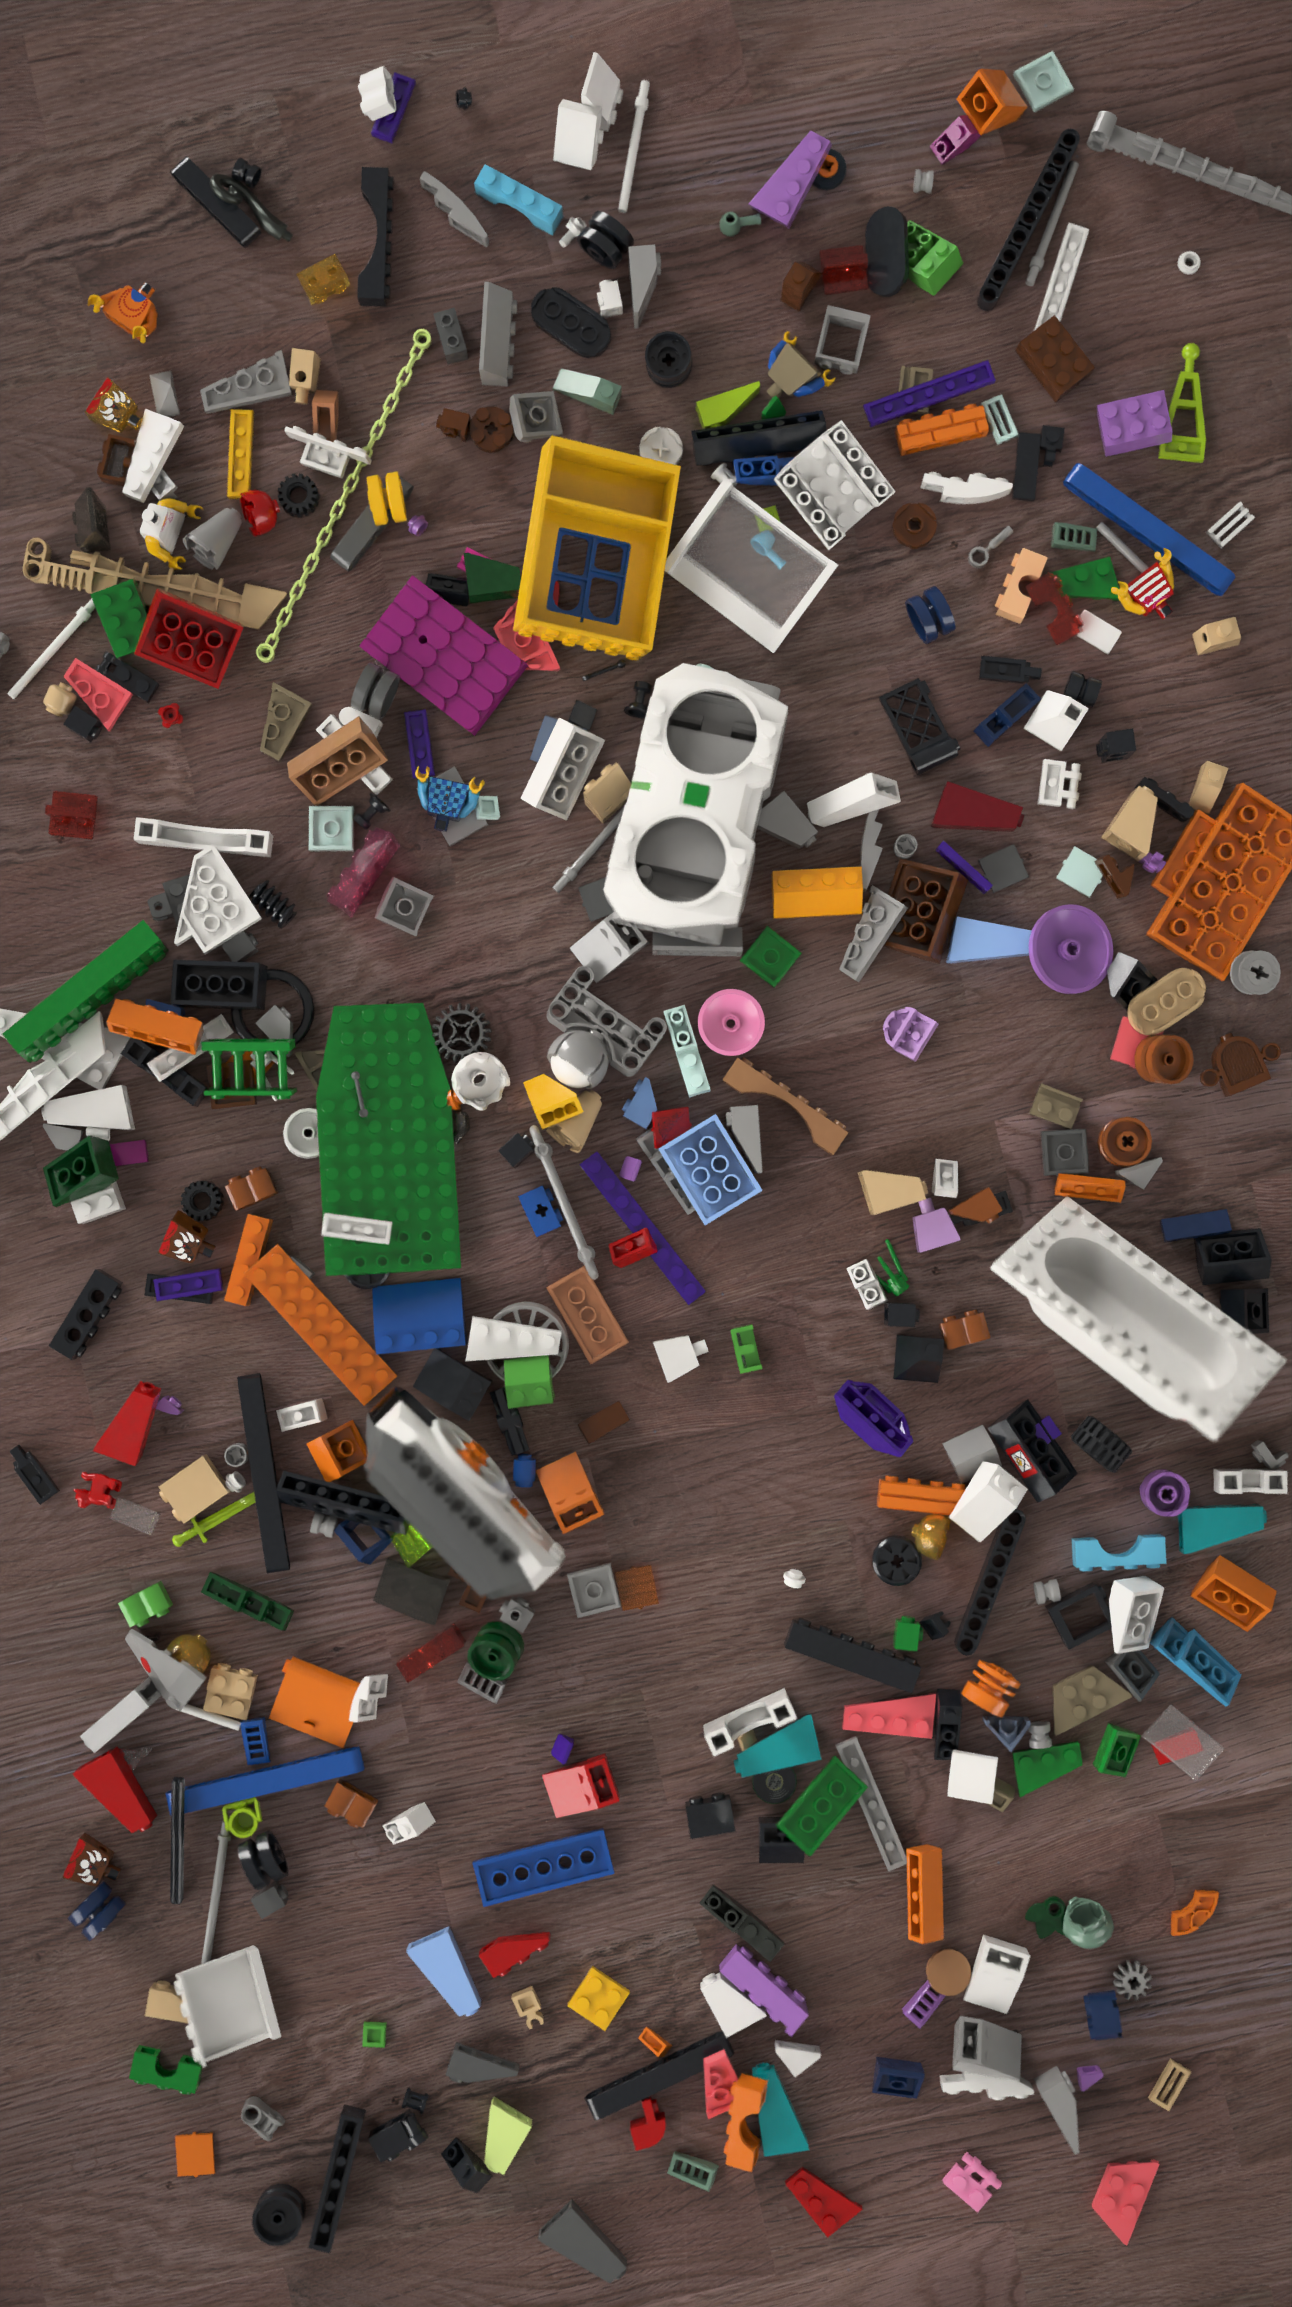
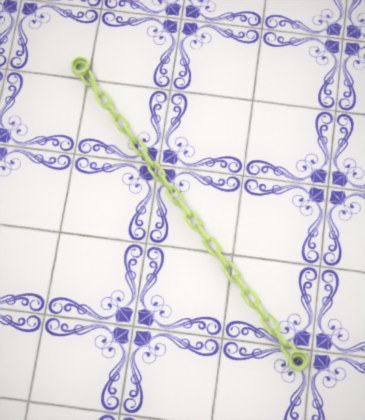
[256,329,432,663]

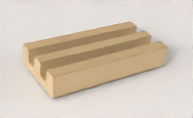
[1148,2058,1191,2111]

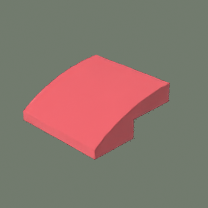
[1110,1016,1164,1068]

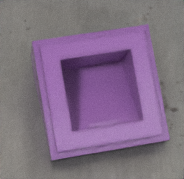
[619,1156,642,1182]
[1077,2065,1103,2091]

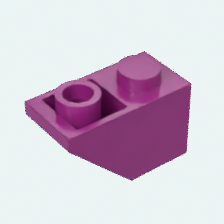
[930,115,982,164]

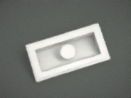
[1070,610,1122,654]

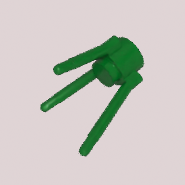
[876,1239,910,1297]

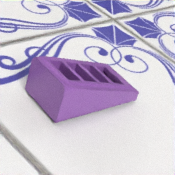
[902,1980,945,2028]

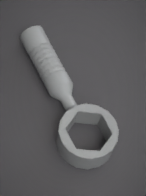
[968,526,1013,568]

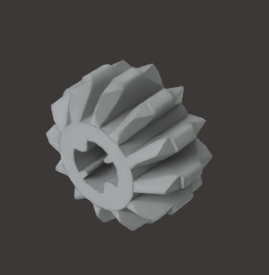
[1113,1960,1152,2000]

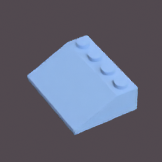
[659,1114,762,1225]

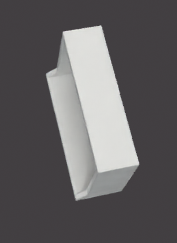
[553,99,604,170]

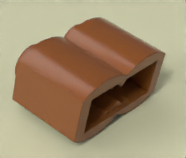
[225,1166,278,1211]
[939,1309,991,1350]
[325,1779,379,1828]

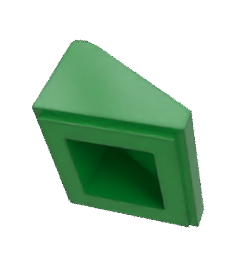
[761,396,786,420]

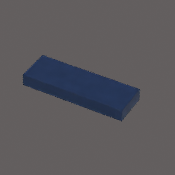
[1160,1209,1232,1243]

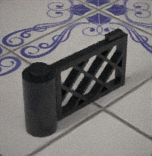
[879,678,960,775]

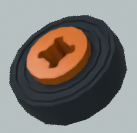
[812,149,847,191]

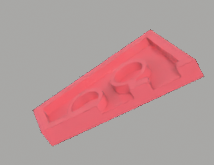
[64,658,133,732]
[704,2050,739,2119]

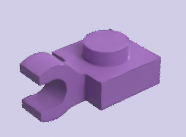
[1139,851,1166,873]

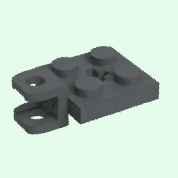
[147,874,190,926]

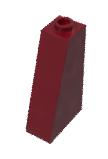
[931,781,1025,832]

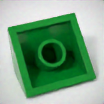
[1093,1723,1141,1777]

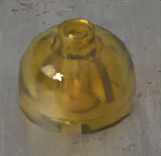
[912,1514,951,1560]
[166,1634,211,1674]

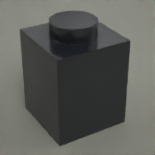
[63,706,102,743]

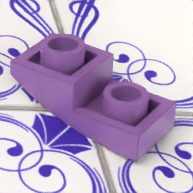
[156,1395,184,1415]

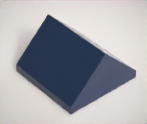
[872,2057,924,2099]

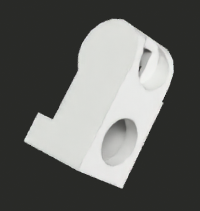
[339,707,383,738]

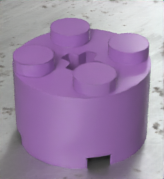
[1139,1469,1190,1517]

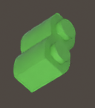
[118,1581,173,1628]

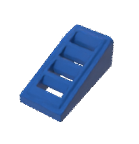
[240,1717,270,1765]

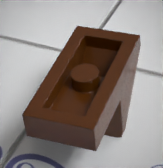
[1094,854,1135,899]

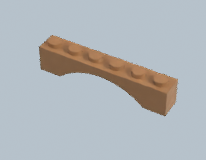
[722,1057,848,1155]

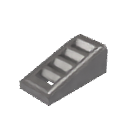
[457,1662,507,1704]

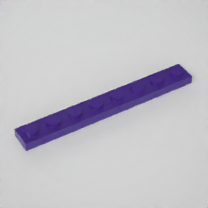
[580,1151,706,1305]

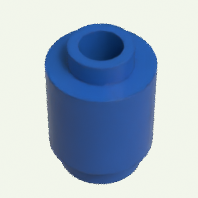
[513,1454,536,1487]

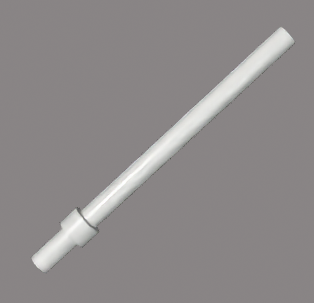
[618,80,650,213]
[7,598,96,699]

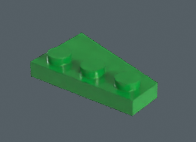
[1045,557,1120,601]

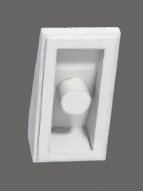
[276,1398,327,1432]

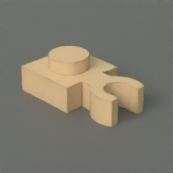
[512,1986,544,2029]

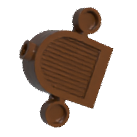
[1200,1032,1281,1097]

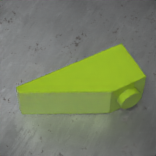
[696,381,761,429]

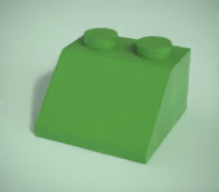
[504,1355,555,1408]

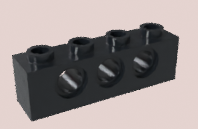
[49,1269,123,1360]

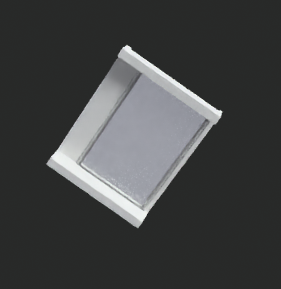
[665,479,838,653]

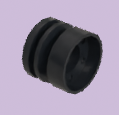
[645,331,692,388]

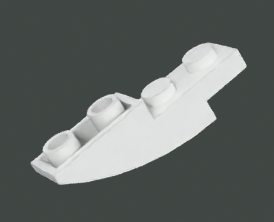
[921,472,1013,504]
[940,2072,1034,2100]

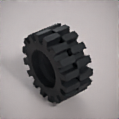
[278,473,319,518]
[181,1181,224,1221]

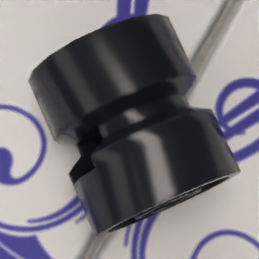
[1063,671,1102,708]

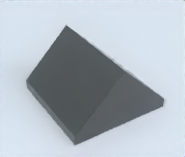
[1105,1650,1160,1701]

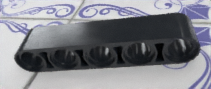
[170,156,261,248]

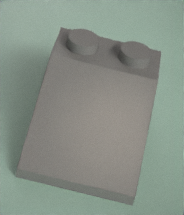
[628,244,661,329]
[726,1105,762,1174]
[1034,2066,1079,2155]

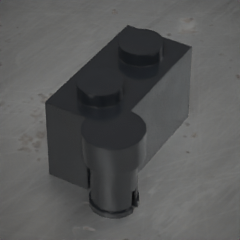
[368,2109,429,2163]

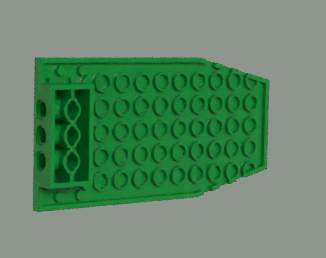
[316,1003,461,1276]

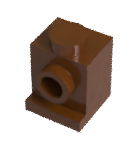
[436,408,471,442]

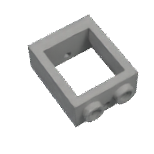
[814,305,871,375]

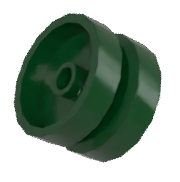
[467,1621,524,1681]

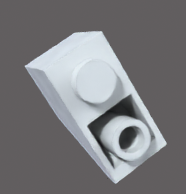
[382,1802,436,1845]

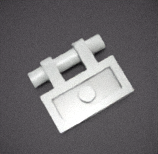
[1038,759,1082,809]

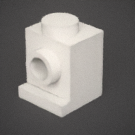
[597,280,623,318]

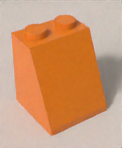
[957,69,1027,135]

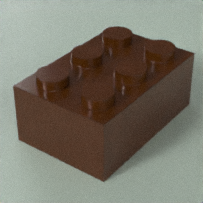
[1015,315,1095,403]

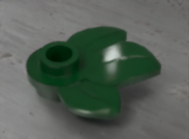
[1025,1896,1066,1939]

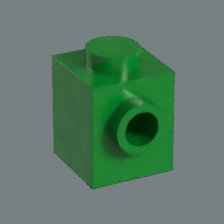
[893,1616,923,1651]

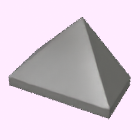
[150,371,180,417]
[1115,1157,1163,1190]

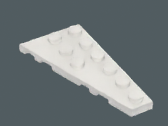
[0,1009,131,1090]

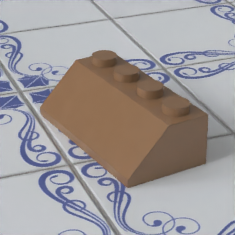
[287,716,388,806]

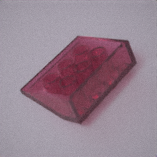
[327,827,401,919]

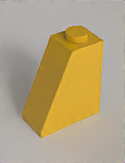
[523,1074,583,1129]

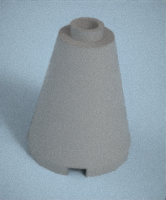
[183,508,242,570]

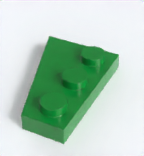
[1012,1741,1083,1797]

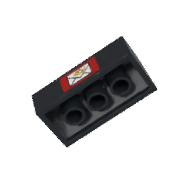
[988,1399,1078,1503]

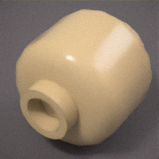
[43,682,77,717]

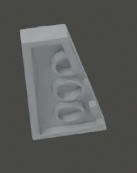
[200,350,292,414]
[839,885,908,982]

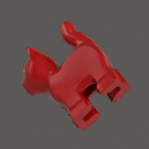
[73,1472,122,1509]

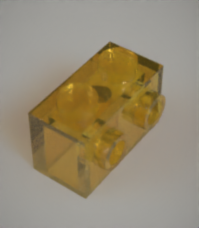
[296,254,350,305]

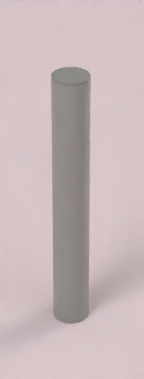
[1096,522,1149,573]

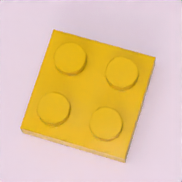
[567,1966,630,2031]

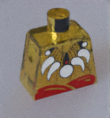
[85,377,142,433]

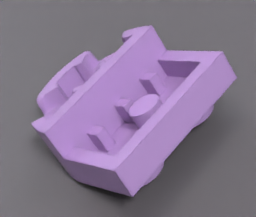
[883,1007,939,1062]

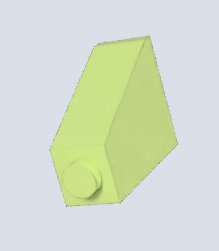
[484,2097,532,2175]

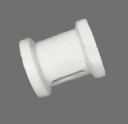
[711,463,737,487]

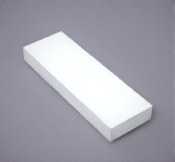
[321,1213,392,1245]

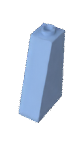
[946,917,1032,963]
[406,1926,482,2017]

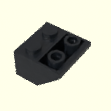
[759,1817,805,1863]

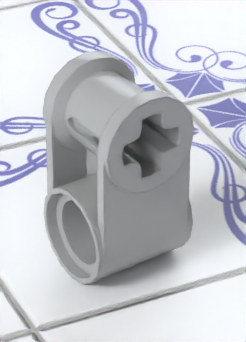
[241,2096,285,2141]

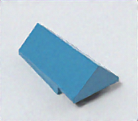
[1150,1617,1241,1707]

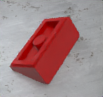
[608,1228,658,1268]

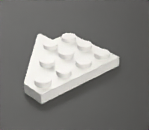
[174,844,262,955]

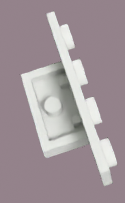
[284,426,372,478]

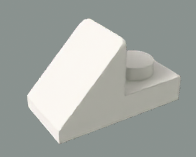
[932,1159,958,1198]

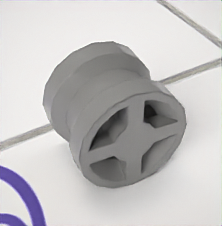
[913,169,934,194]

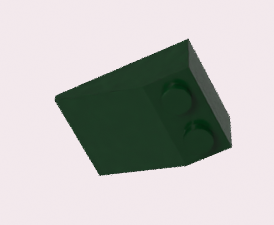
[43,1135,119,1207]

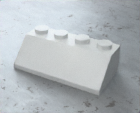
[521,718,605,820]

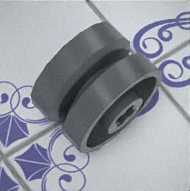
[351,663,400,720]

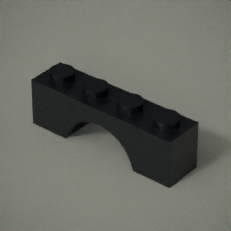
[120,1038,208,1107]

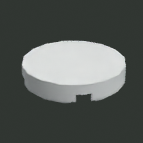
[639,427,683,465]

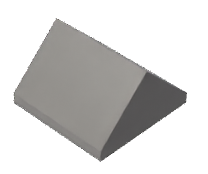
[942,1425,1002,1484]

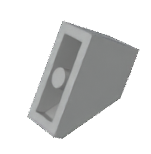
[256,1005,293,1057]

